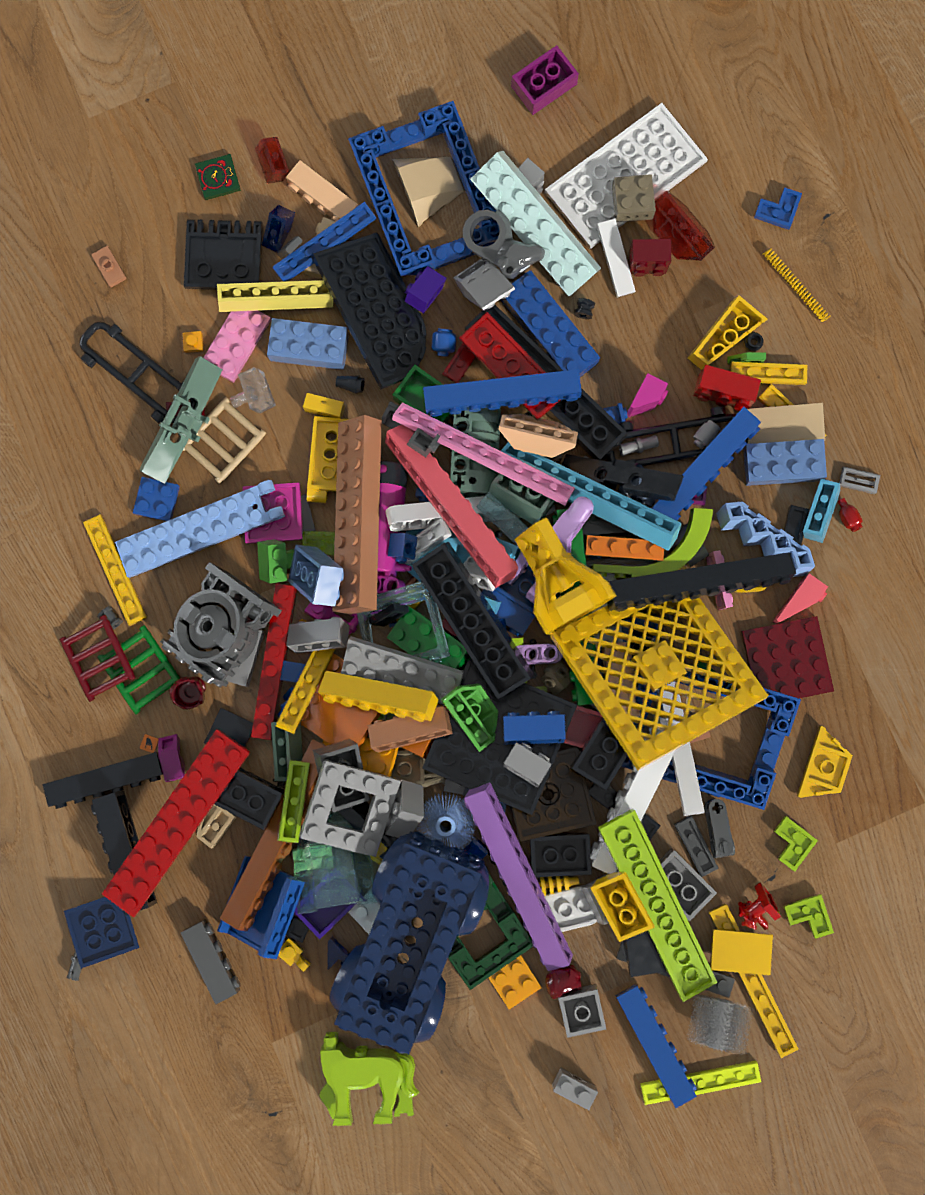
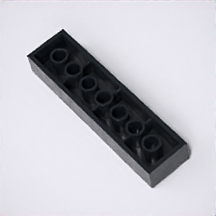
[412,542,535,699]

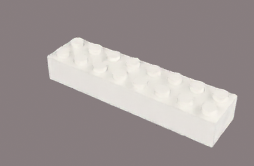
[590,717,676,874]

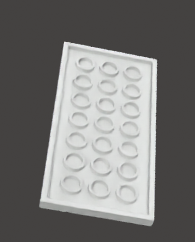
[545,103,708,249]

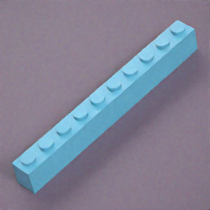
[501,442,681,551]

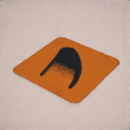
[140,734,158,753]

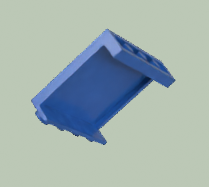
[217,856,305,959]

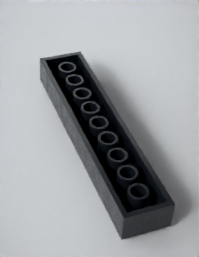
[465,305,627,461]

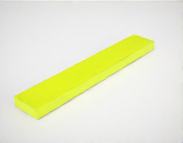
[640,1060,761,1105]

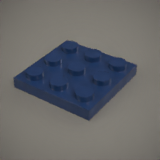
[64,897,139,969]

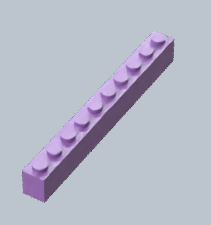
[464,783,573,972]

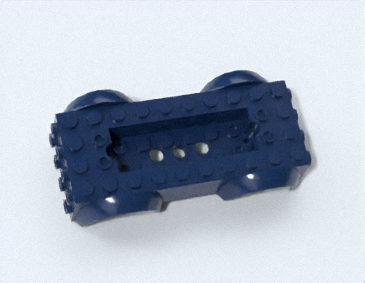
[329,831,489,1055]

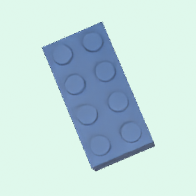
[267,318,349,370]
[743,439,827,486]
[288,545,344,606]

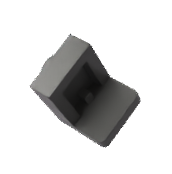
[407,428,440,458]

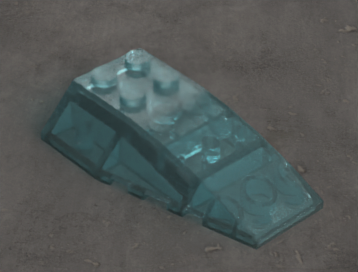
[294,811,378,914]

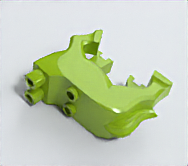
[319,1032,419,1126]

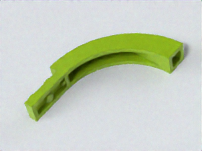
[590,508,713,578]

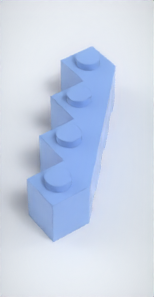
[716,502,815,577]

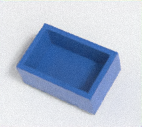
[503,711,566,745]

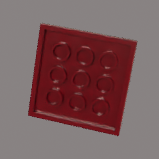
[741,616,834,698]

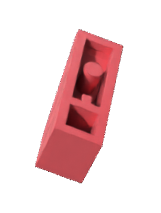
[772,573,828,624]

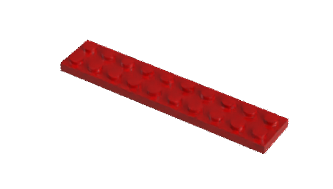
[102,729,250,918]

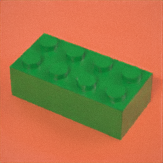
[386,606,471,671]

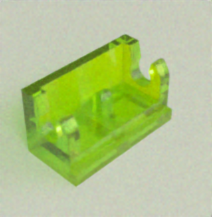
[302,531,335,555]

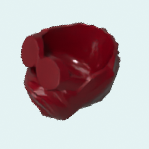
[169,676,206,710]
[545,965,581,999]

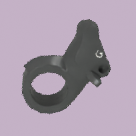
[463,210,545,279]

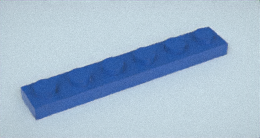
[273,202,376,282]

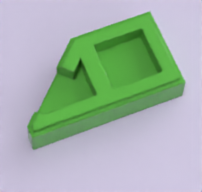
[727,352,766,364]

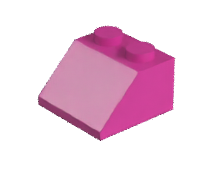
[627,373,668,417]

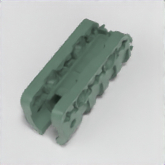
[450,406,501,498]

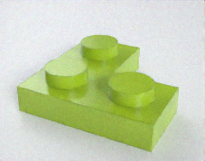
[773,816,818,872]
[783,894,834,939]

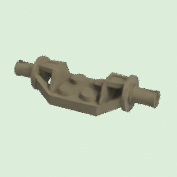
[391,750,445,787]

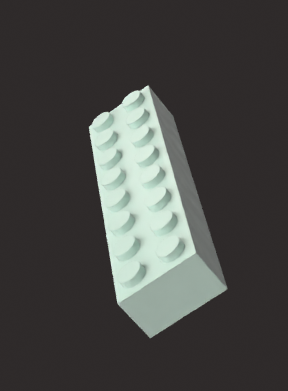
[470,151,601,296]

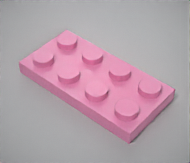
[203,310,272,383]

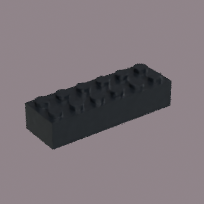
[91,791,158,915]

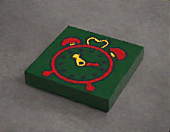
[195,154,241,201]

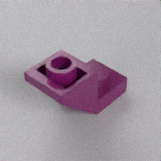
[158,734,185,782]

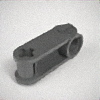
[704,799,735,858]

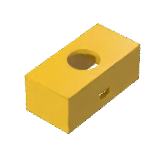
[303,393,345,418]

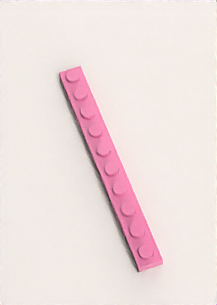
[392,402,575,506]

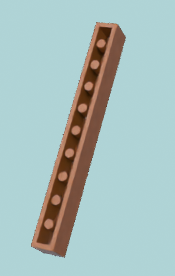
[220,739,327,931]

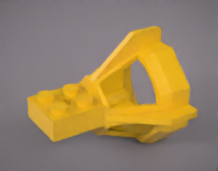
[515,518,617,635]

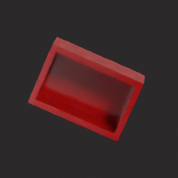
[693,365,761,411]

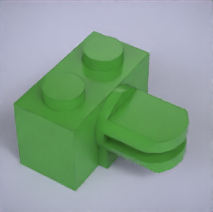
[257,539,294,583]

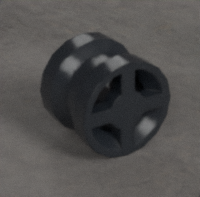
[574,298,595,320]

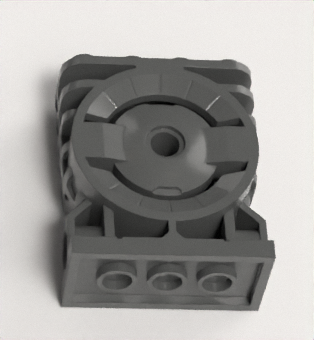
[161,562,282,688]

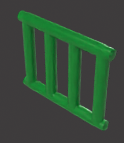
[97,625,180,715]

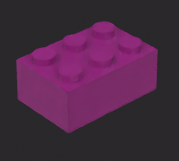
[511,45,579,115]

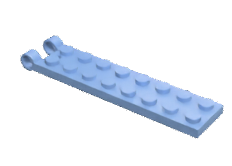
[115,480,285,578]

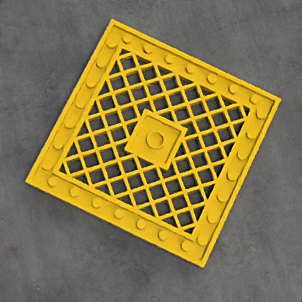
[550,569,769,770]

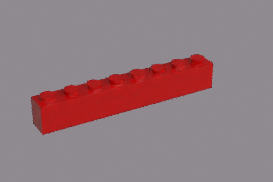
[251,584,297,740]

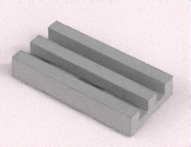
[838,467,880,494]

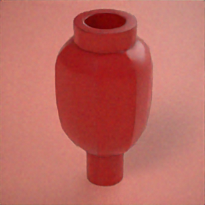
[838,498,863,532]

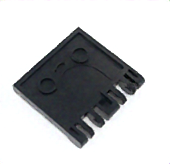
[184,219,263,290]

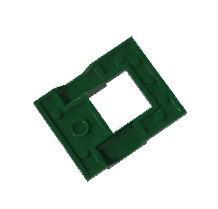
[448,875,533,990]

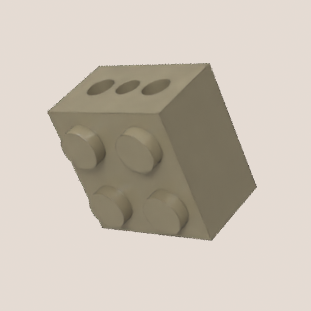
[612,174,656,222]

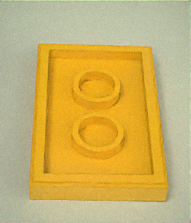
[710,929,773,975]

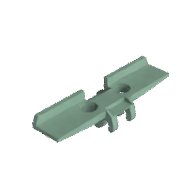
[140,356,223,484]

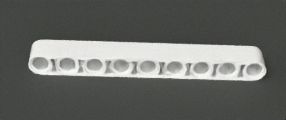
[385,496,555,532]

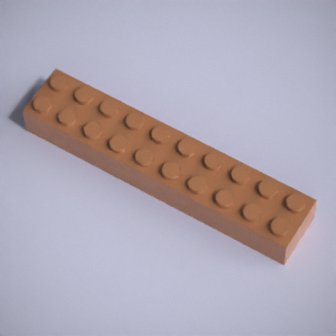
[332,415,382,614]

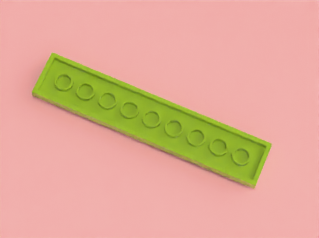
[597,808,718,1002]

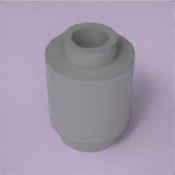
[693,420,721,449]

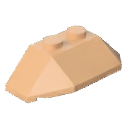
[499,414,578,458]

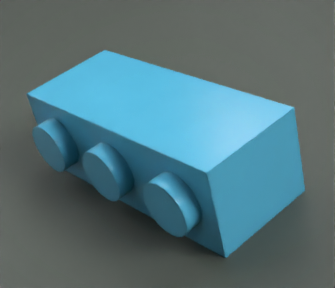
[803,479,841,543]

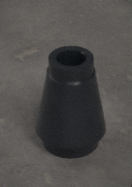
[336,375,365,394]

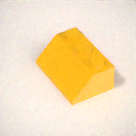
[591,872,655,942]

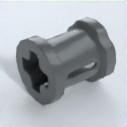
[97,606,123,630]

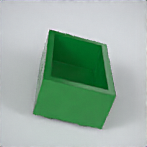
[392,365,452,424]

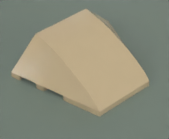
[392,157,464,227]

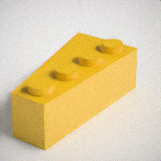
[688,295,768,370]

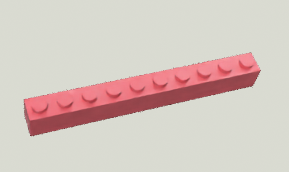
[385,424,518,588]

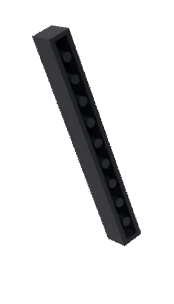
[607,553,796,612]

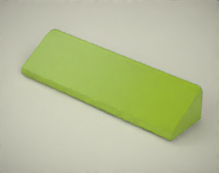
[277,760,310,843]

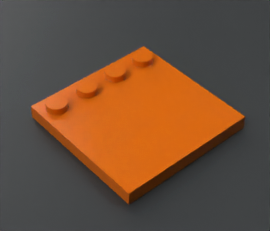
[301,653,381,749]

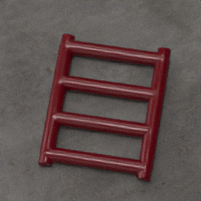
[59,615,136,702]

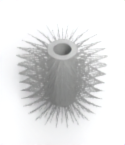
[688,995,752,1055]

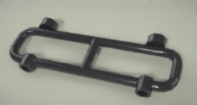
[79,322,196,424]
[607,406,736,466]

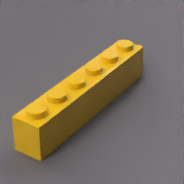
[318,671,438,722]

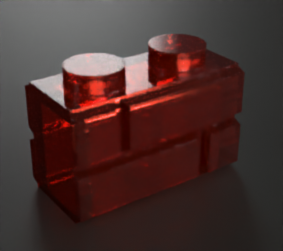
[255,137,290,184]

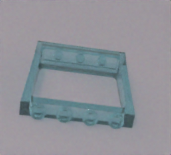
[357,581,450,663]

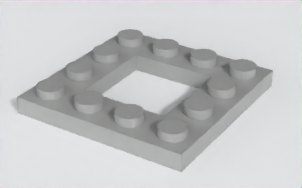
[299,759,401,857]

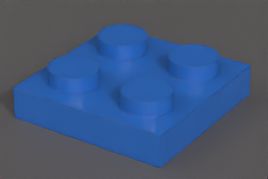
[133,477,180,521]

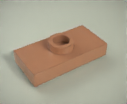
[91,246,127,288]

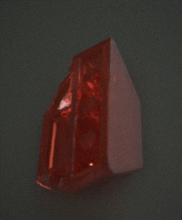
[653,190,716,261]

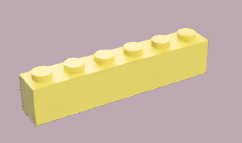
[217,280,333,312]

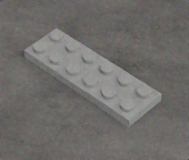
[341,636,464,706]

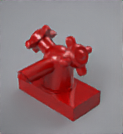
[738,882,781,930]

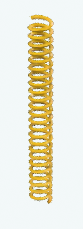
[763,248,831,322]

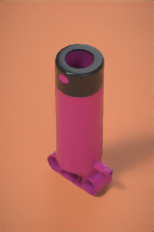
[377,461,412,596]

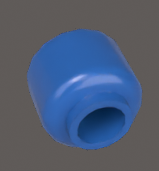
[431,329,457,357]

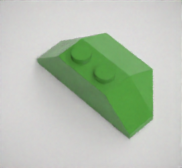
[441,684,498,752]

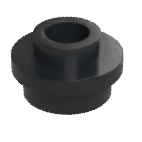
[744,332,764,351]

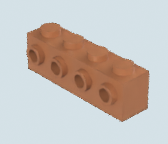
[368,705,452,753]

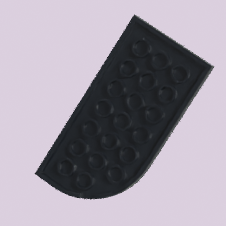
[311,232,427,390]

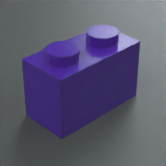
[405,266,446,314]

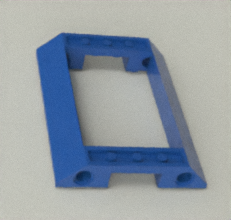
[348,101,500,276]
[621,671,801,810]

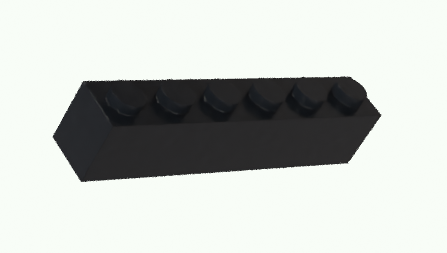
[42,752,163,809]

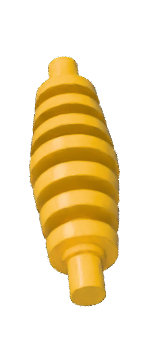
[506,876,579,896]

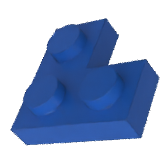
[754,187,802,230]

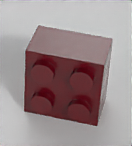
[628,239,672,277]

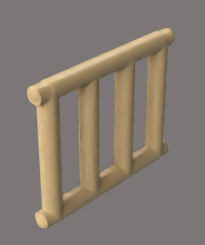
[183,397,266,484]

